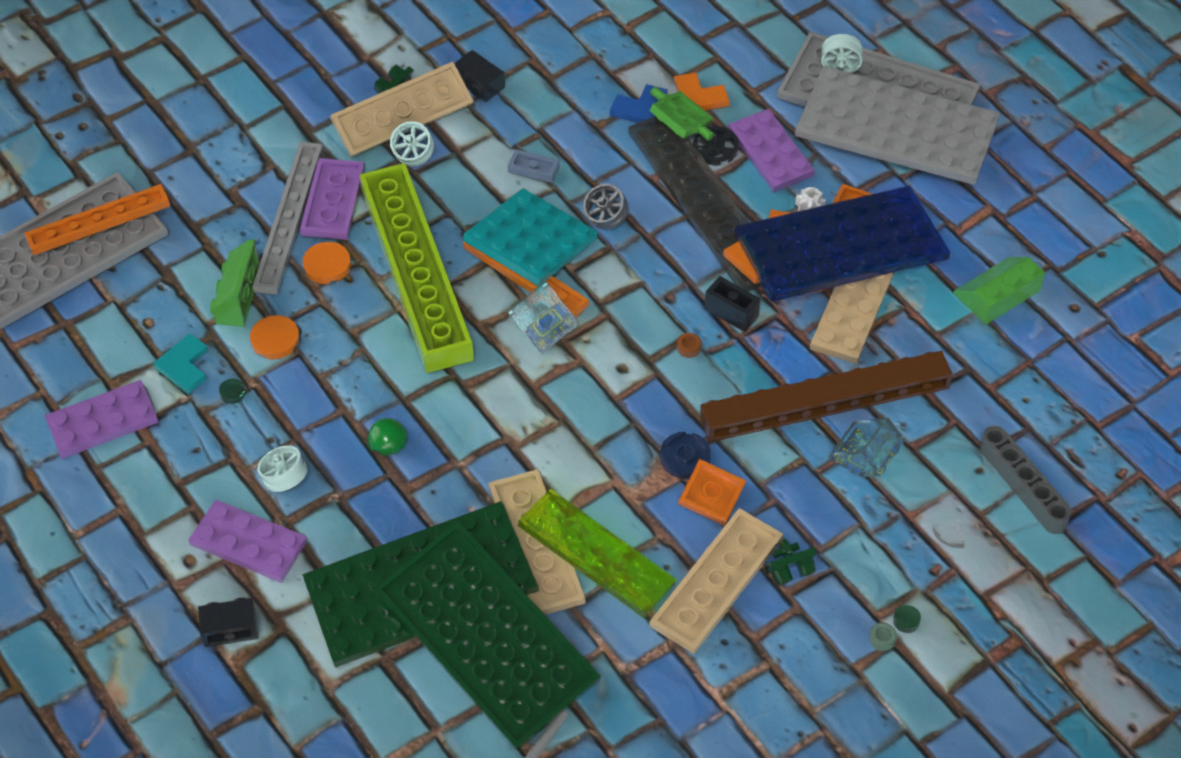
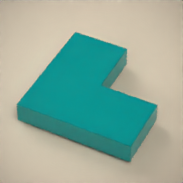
[153,333,208,395]

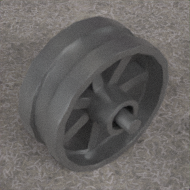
[583,184,629,230]

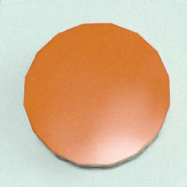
[302,242,351,284]
[250,315,300,360]

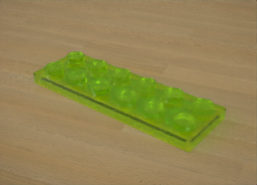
[517,489,677,618]

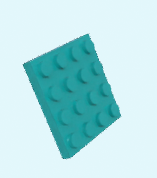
[463,188,598,286]

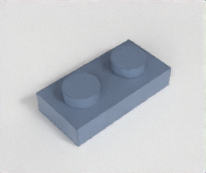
[507,149,559,183]

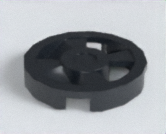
[692,126,739,166]

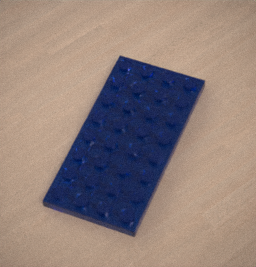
[734,186,951,302]

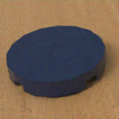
[660,432,711,479]

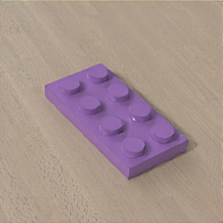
[728,108,815,193]
[300,158,365,240]
[44,380,159,459]
[189,499,308,583]

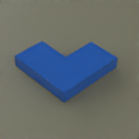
[610,84,668,127]

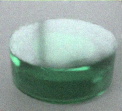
[219,378,245,404]
[893,605,921,633]

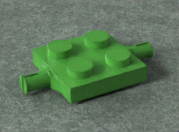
[650,86,714,141]

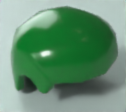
[367,418,408,456]

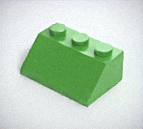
[210,239,260,327]
[953,257,1045,325]

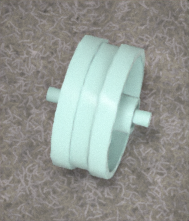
[821,34,863,73]
[390,121,434,166]
[257,446,308,492]

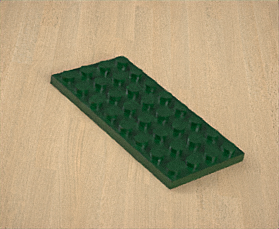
[302,501,539,668]
[375,521,601,751]

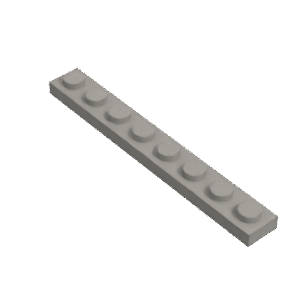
[253,141,323,295]

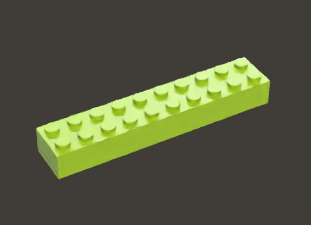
[359,163,474,374]

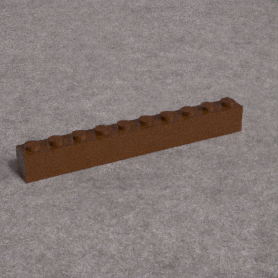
[700,351,952,443]

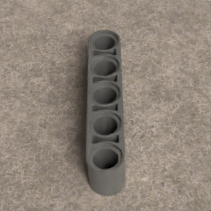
[980,425,1071,534]

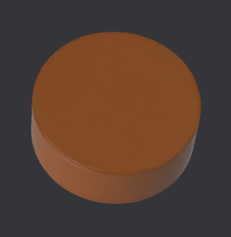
[677,333,702,358]

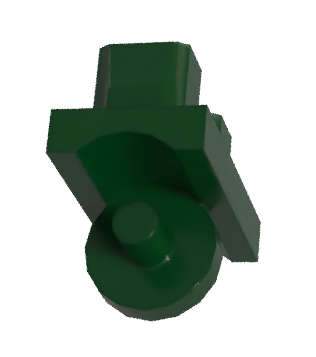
[374,64,414,94]
[765,538,817,586]

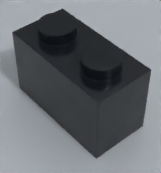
[454,50,505,102]
[705,276,761,332]
[198,598,259,647]

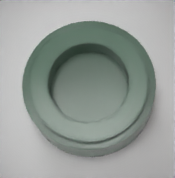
[869,623,897,651]

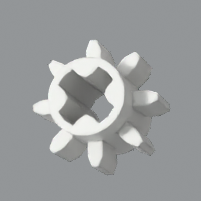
[795,187,826,216]

